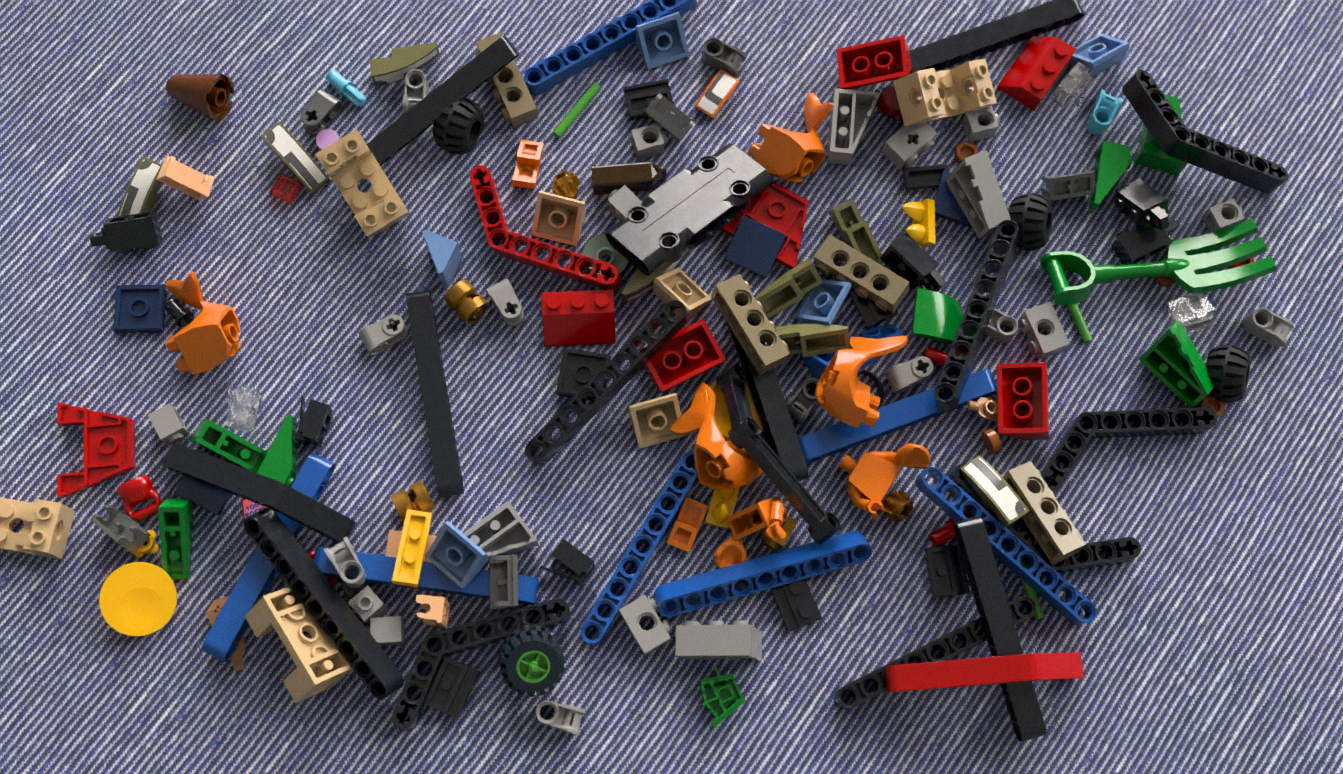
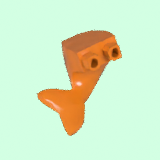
[748,93,834,182]
[165,271,242,375]
[815,336,908,428]
[670,382,763,490]

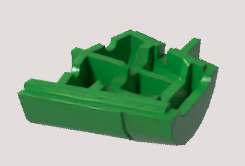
[700,666,745,728]

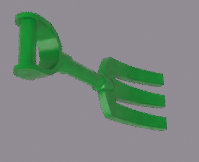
[1040,218,1278,305]

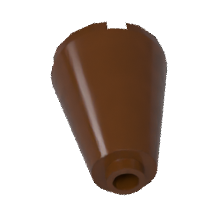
[166,74,235,120]

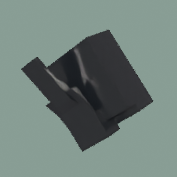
[294,396,334,447]
[540,539,595,587]

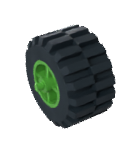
[499,625,565,697]

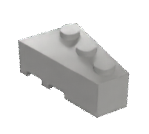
[827,88,880,165]
[945,150,1011,239]
[463,501,539,562]
[675,620,762,661]

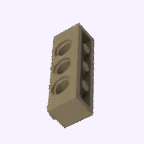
[474,32,538,128]
[814,234,909,313]
[711,274,790,375]
[1003,461,1086,565]

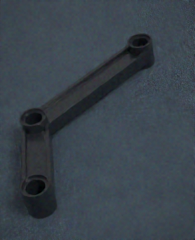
[716,364,841,544]

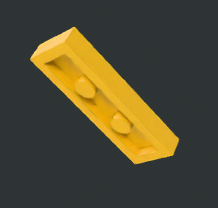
[392,509,432,587]

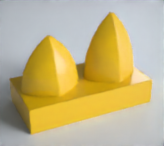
[902,198,936,249]
[705,487,740,530]

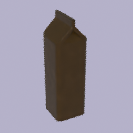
[591,162,667,195]

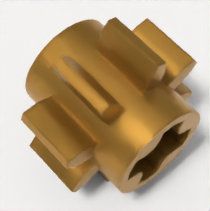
[551,170,581,199]
[883,490,913,522]

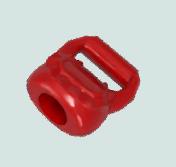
[118,475,161,522]

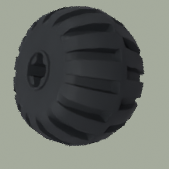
[433,97,484,155]
[1007,193,1053,251]
[1206,344,1250,403]

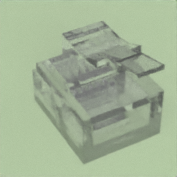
[1051,62,1094,118]
[1166,292,1216,334]
[225,383,263,432]

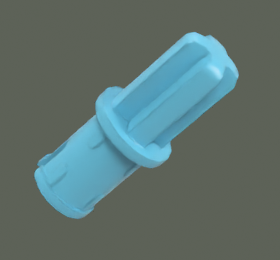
[325,69,366,107]

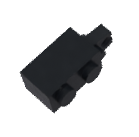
[1115,179,1169,230]
[89,211,163,254]
[1111,218,1179,265]
[880,232,946,292]

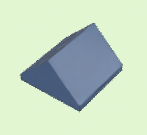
[636,12,690,70]
[1070,33,1130,82]
[422,230,462,290]
[794,279,852,325]
[425,521,489,589]

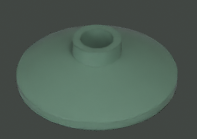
[582,234,628,279]

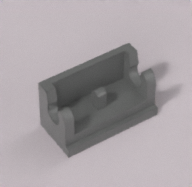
[643,92,695,142]
[1041,170,1095,201]
[90,505,151,554]
[490,555,518,610]

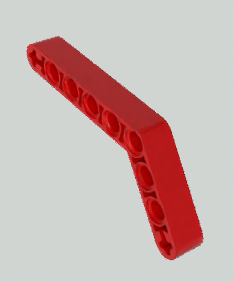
[470,165,622,291]
[885,652,1084,692]

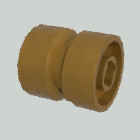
[444,279,489,325]
[390,480,436,523]

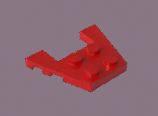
[720,181,809,269]
[57,403,135,498]

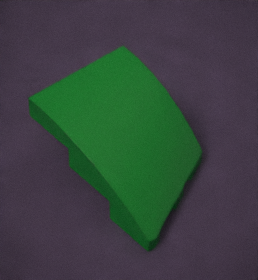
[911,288,973,345]

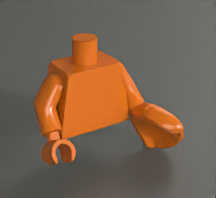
[838,443,931,520]
[714,496,787,569]

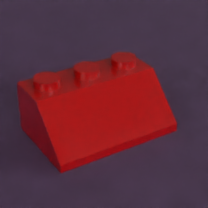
[837,35,912,89]
[996,36,1076,112]
[541,289,616,347]
[639,319,726,393]
[997,362,1049,440]

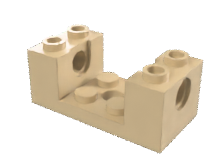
[893,59,997,126]
[315,129,410,239]
[0,498,75,559]
[245,587,352,703]

